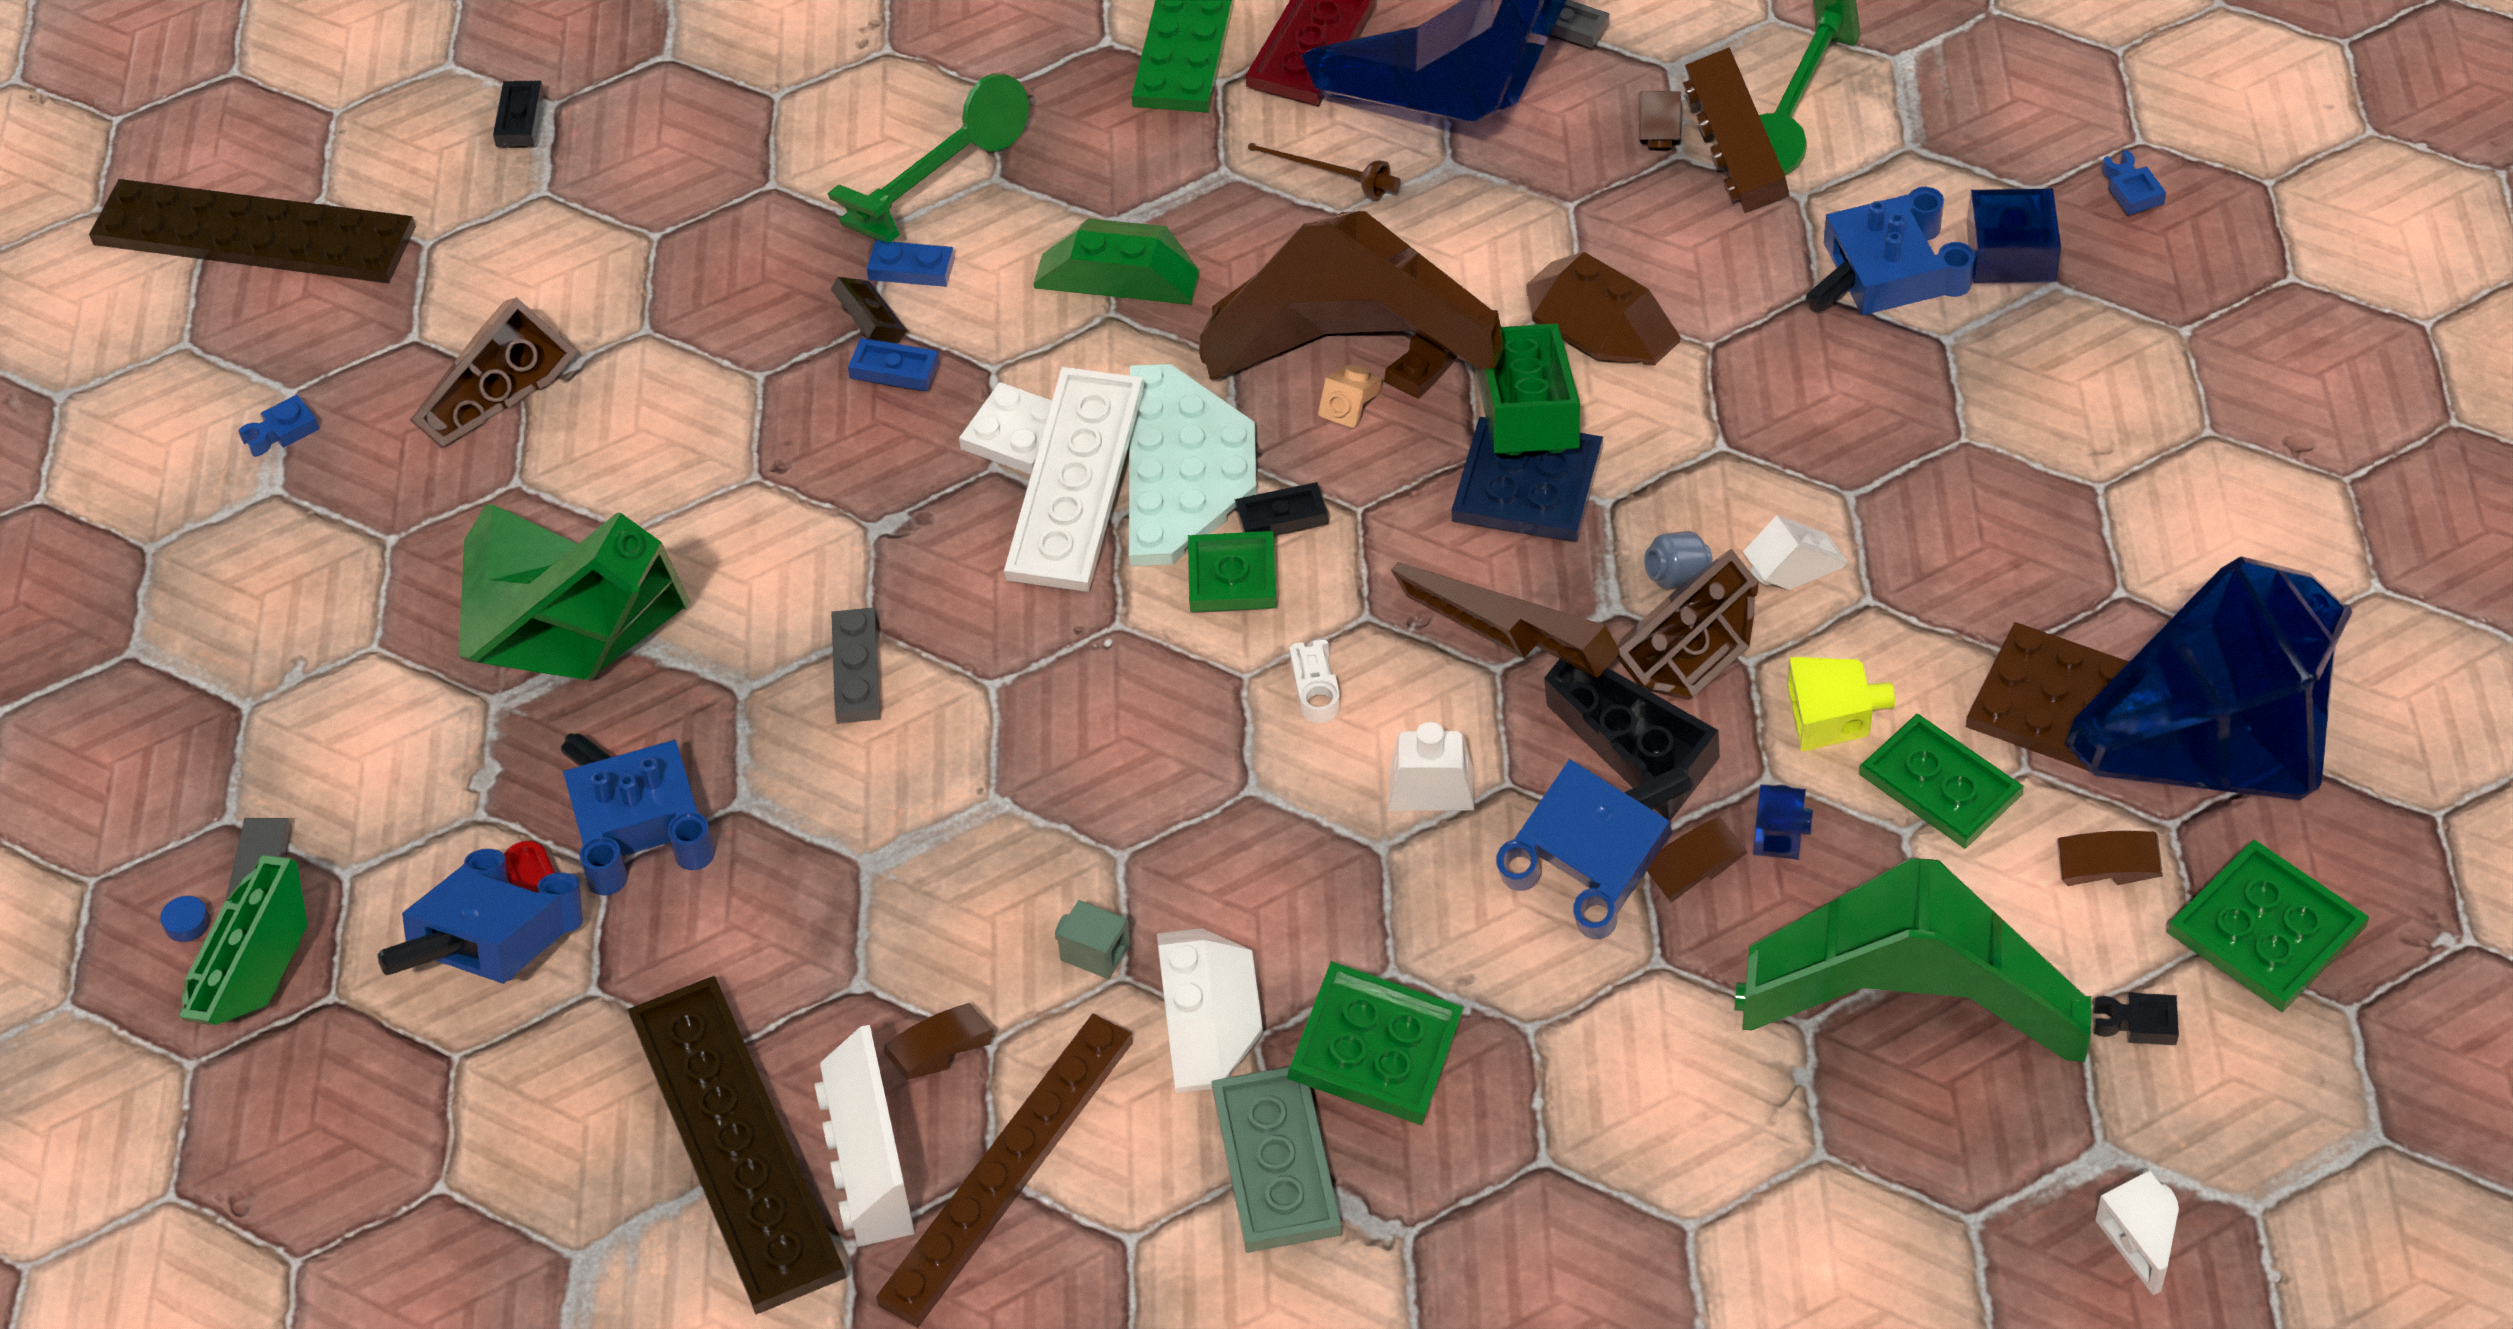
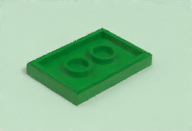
[1859,713,2024,849]

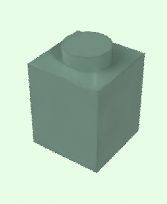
[1055,900,1131,979]

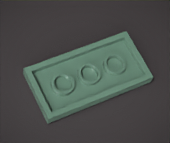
[1211,1067,1342,1253]

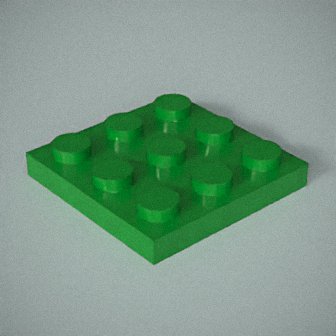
[2167,839,2369,1013]
[1286,961,1464,1126]

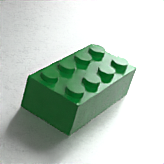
[1475,324,1580,455]

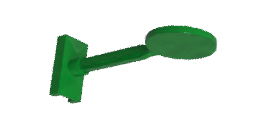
[1759,0,1861,175]
[827,73,1029,244]

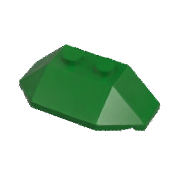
[1033,218,1200,305]
[179,855,308,1026]

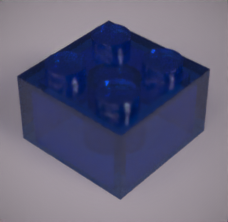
[1966,188,2061,283]

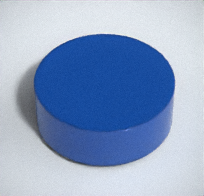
[160,896,210,942]

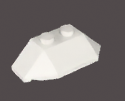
[1157,928,1263,1093]

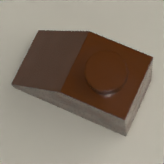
[1639,91,1681,148]

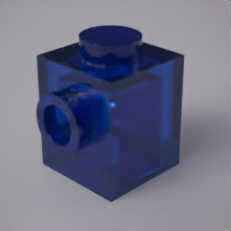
[1753,784,1813,860]

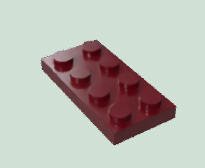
[1245,0,1376,105]

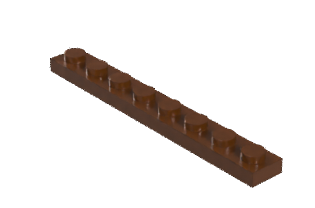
[876,1013,1133,1328]

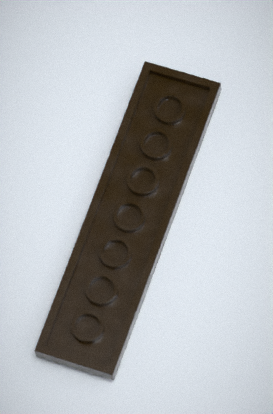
[89,179,416,283]
[627,975,847,1315]

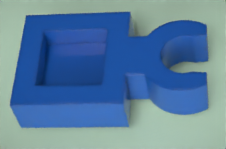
[2102,150,2166,215]
[238,394,319,457]

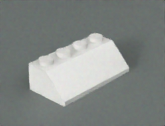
[814,1025,915,1247]

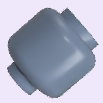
[1644,531,1712,590]

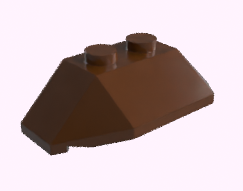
[1526,252,1680,366]
[1617,549,1759,700]

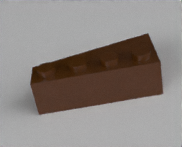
[1682,47,1790,213]

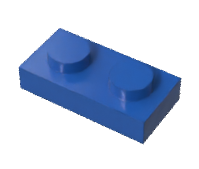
[867,240,955,287]
[848,338,940,391]

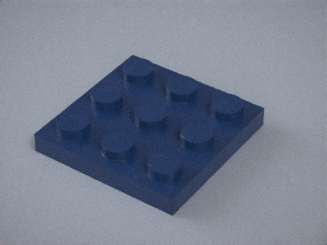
[1451,416,1603,542]

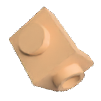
[1318,365,1382,428]

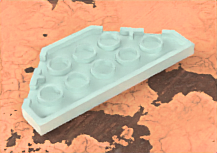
[1129,364,1257,566]

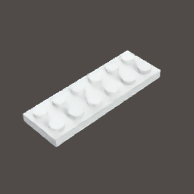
[1004,367,1144,592]

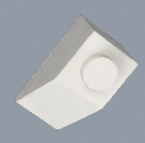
[1743,515,1848,590]
[2095,1170,2179,1295]

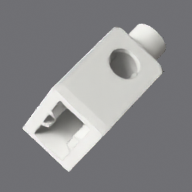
[1388,722,1474,811]

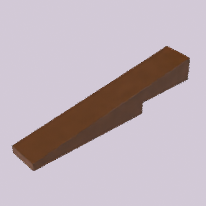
[1391,562,1620,678]

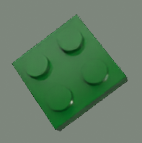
[1188,531,1276,612]

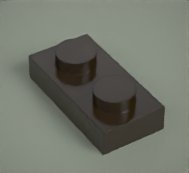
[831,276,907,343]

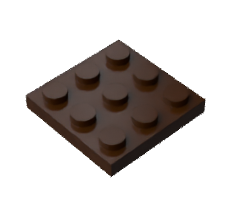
[1966,622,2141,773]

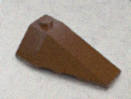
[410,297,578,447]

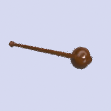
[1248,143,1401,201]

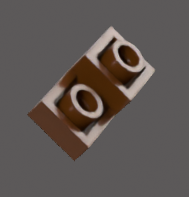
[1384,333,1457,399]
[1647,816,1748,903]
[2058,831,2163,886]
[884,1003,993,1080]

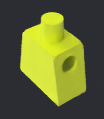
[1787,657,1895,751]

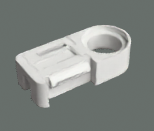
[1290,640,1340,723]

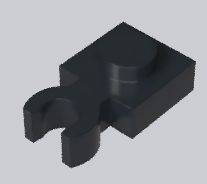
[2093,993,2179,1045]

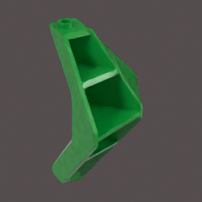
[458,504,690,680]
[1734,858,2092,1062]

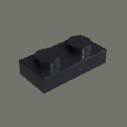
[493,80,544,147]
[1235,482,1328,535]

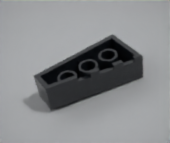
[1544,659,1720,821]

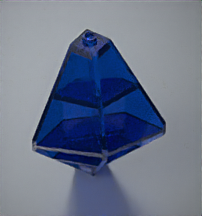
[1301,0,1567,124]
[2065,556,2353,800]

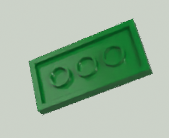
[1131,0,1234,113]

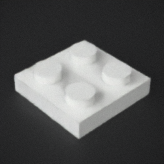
[959,382,1052,474]

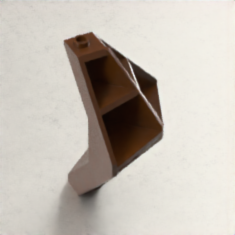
[1199,211,1505,379]

